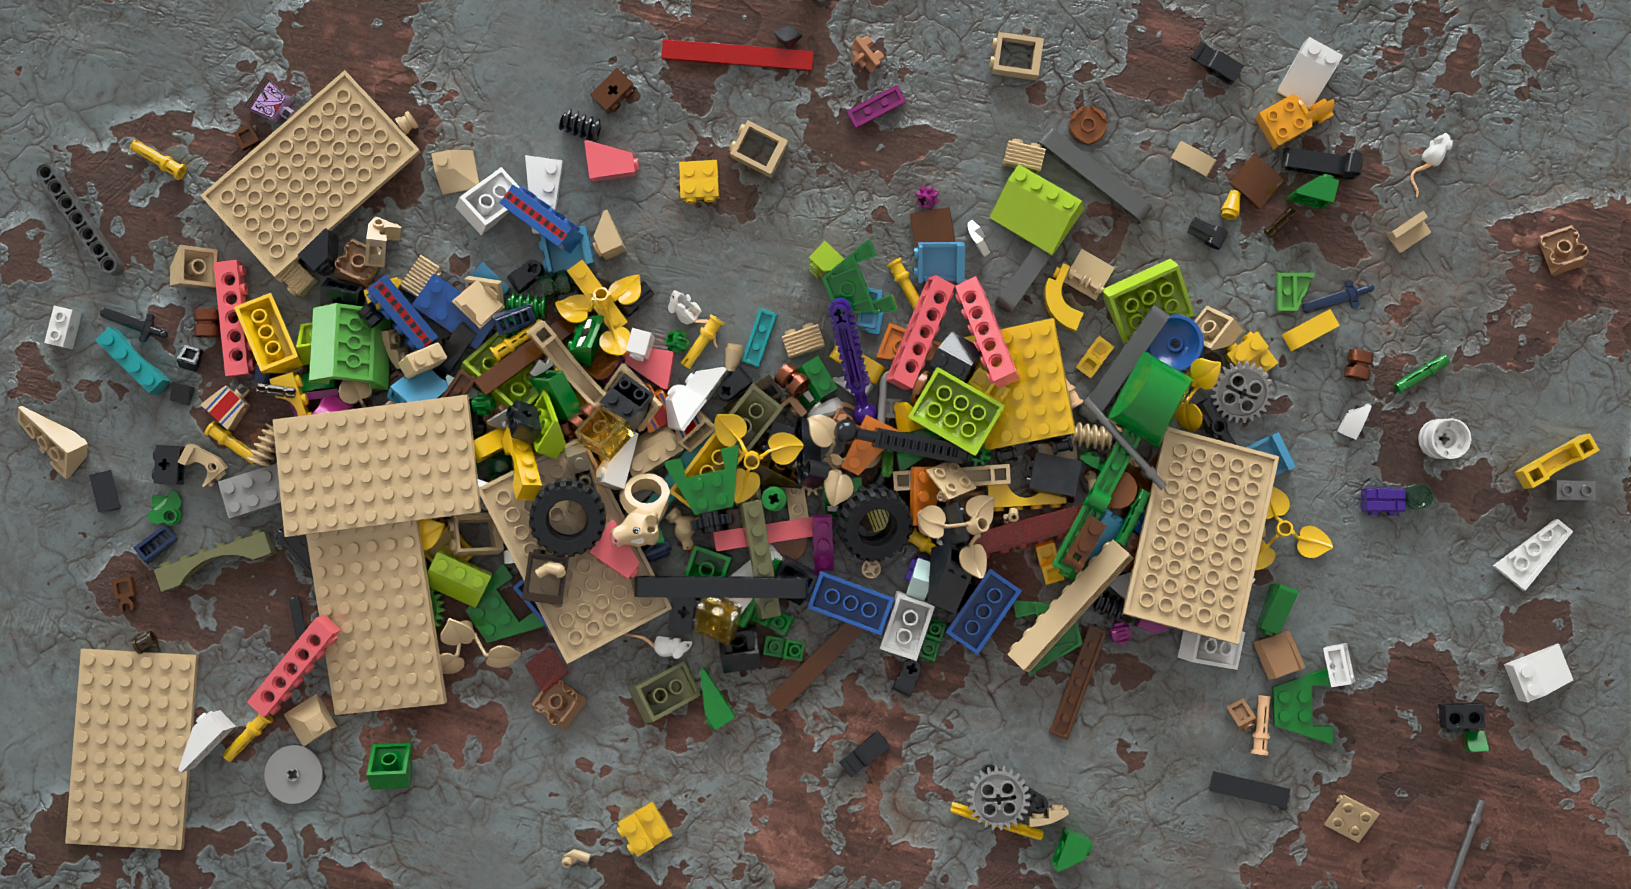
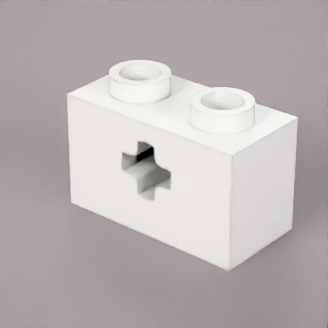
[44,306,82,350]
[626,328,655,362]

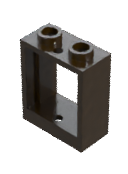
[522,549,569,605]

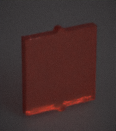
[525,646,569,692]

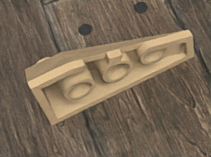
[18,406,88,479]

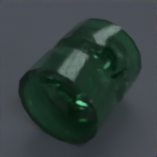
[539,269,573,300]
[487,456,513,483]
[1404,484,1434,509]

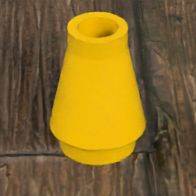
[1220,190,1241,220]

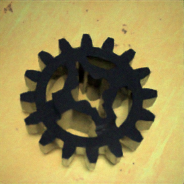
[690,511,732,534]

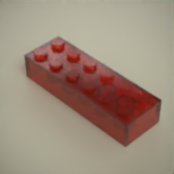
[969,504,1083,558]

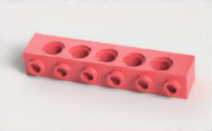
[214,260,256,378]
[886,275,955,390]
[955,276,1020,388]
[247,614,341,718]

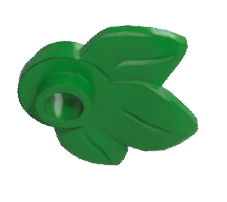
[146,490,182,526]

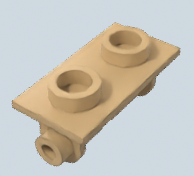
[785,486,809,520]

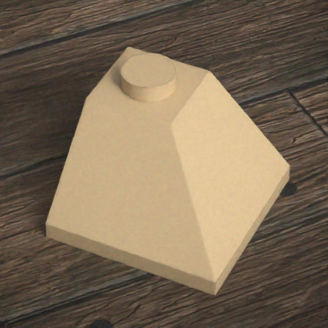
[431,150,479,195]
[170,245,218,288]
[1194,305,1243,350]
[284,693,337,747]

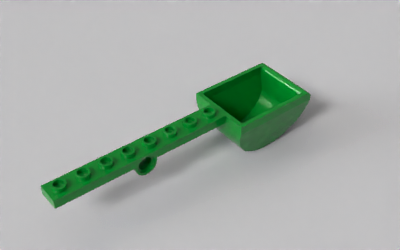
[1051,352,1194,575]

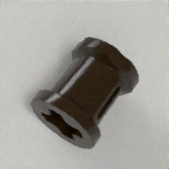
[132,631,159,654]

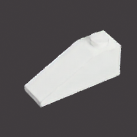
[595,432,638,490]

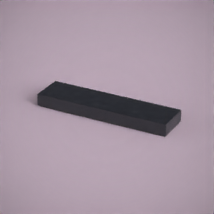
[432,322,477,381]
[1209,771,1290,808]

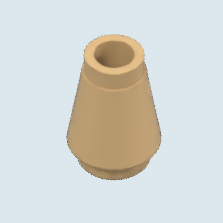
[725,343,744,372]

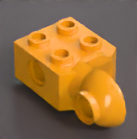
[1255,94,1335,150]

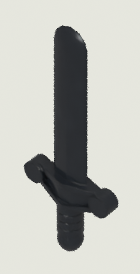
[100,307,168,342]
[288,596,309,657]

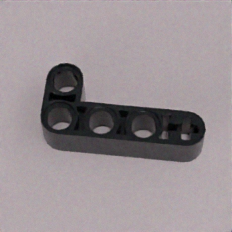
[1281,148,1364,180]
[796,416,829,488]

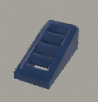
[493,304,537,336]
[133,524,178,565]

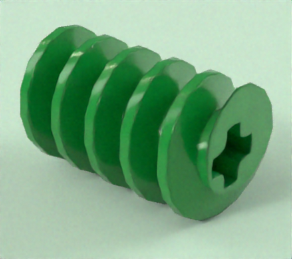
[506,292,548,321]
[762,487,787,512]

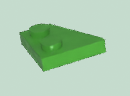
[1276,273,1315,312]

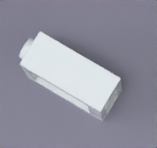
[1323,643,1355,687]

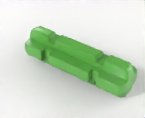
[881,449,894,478]

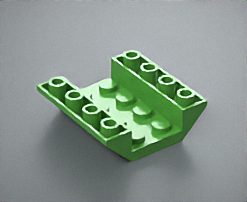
[309,303,391,390]

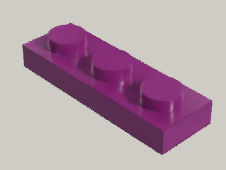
[847,85,906,129]
[812,514,834,570]

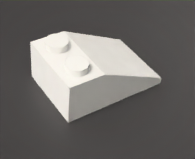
[1277,37,1343,110]
[455,167,519,235]
[880,591,935,661]
[1178,631,1245,670]
[1504,644,1573,702]
[178,710,236,773]

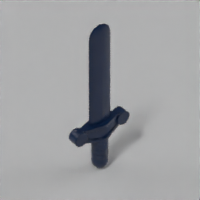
[1302,280,1374,313]

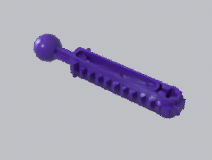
[828,297,877,426]

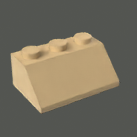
[629,423,685,477]

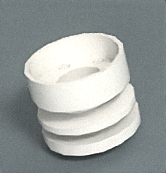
[1418,418,1471,459]

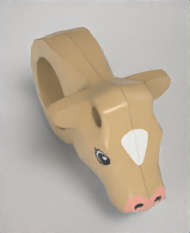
[610,473,670,547]

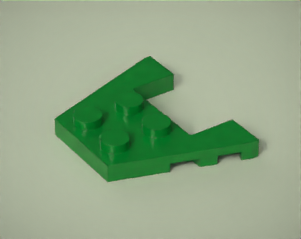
[822,239,898,314]
[664,445,739,515]
[466,563,544,643]
[1013,600,1082,675]
[1272,668,1334,744]

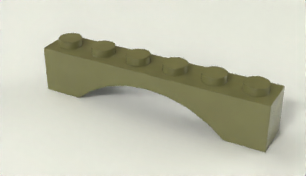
[738,500,781,619]
[154,529,277,592]

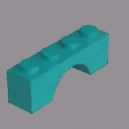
[95,327,171,395]

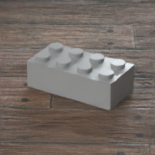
[218,463,281,519]

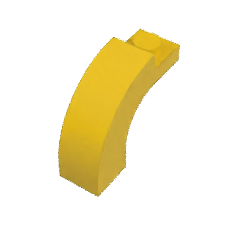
[1043,263,1084,333]

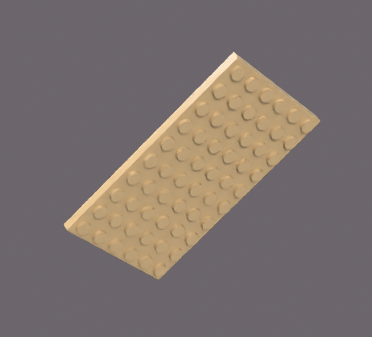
[200,70,421,279]
[273,395,481,537]
[1122,427,1279,645]
[479,436,672,664]
[306,520,447,715]
[65,648,199,850]

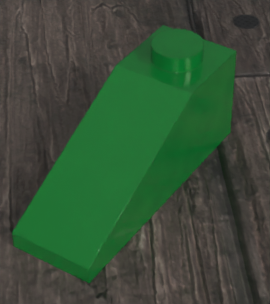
[700,667,736,730]

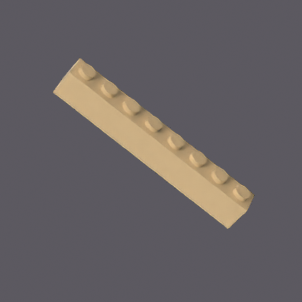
[1007,540,1134,673]

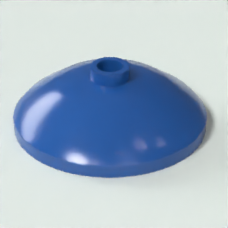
[1146,314,1204,371]

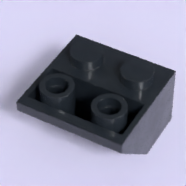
[599,373,654,432]
[941,502,971,547]
[774,555,819,606]

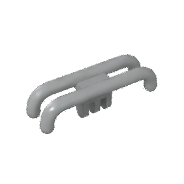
[877,371,904,424]

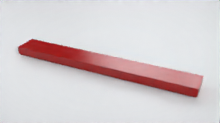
[661,39,813,71]

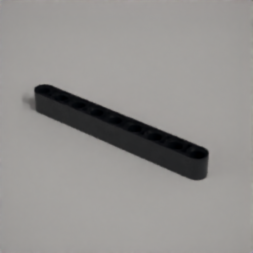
[634,576,808,598]

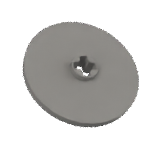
[264,745,323,804]

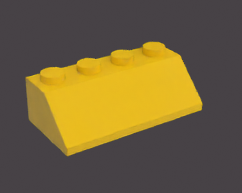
[234,293,303,373]
[670,431,745,515]

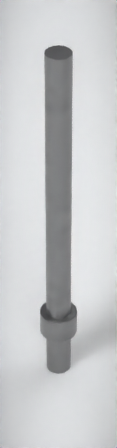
[1083,397,1167,490]
[1446,799,1486,889]

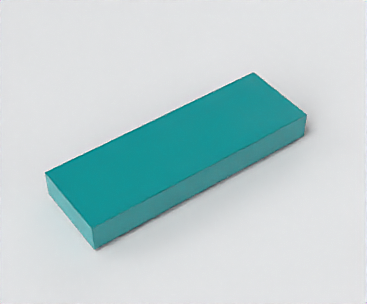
[741,308,778,368]

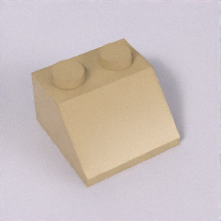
[593,210,626,260]

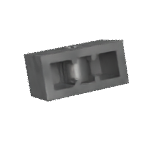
[1547,480,1596,501]

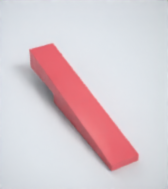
[713,517,813,551]

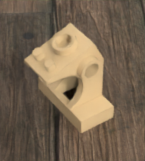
[365,216,401,268]
[178,444,228,487]

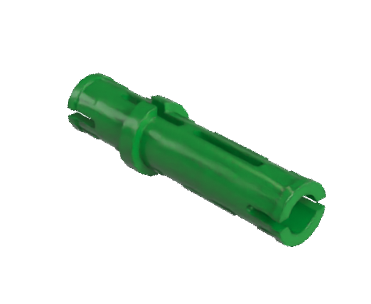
[1394,354,1450,394]
[1114,488,1151,546]

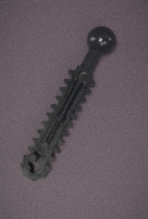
[834,419,970,464]

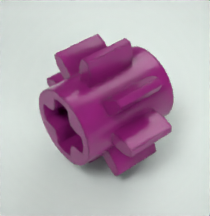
[915,185,940,210]
[1109,621,1132,646]

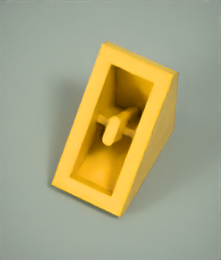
[894,402,925,432]

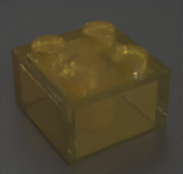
[574,405,635,461]
[694,598,742,645]

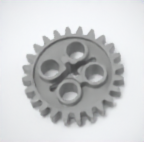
[1209,361,1274,423]
[967,765,1031,830]

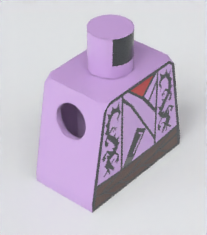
[244,76,295,123]

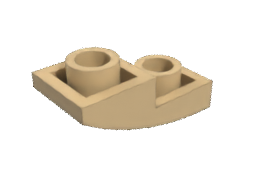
[1171,141,1217,177]
[381,328,409,369]
[1027,805,1069,827]

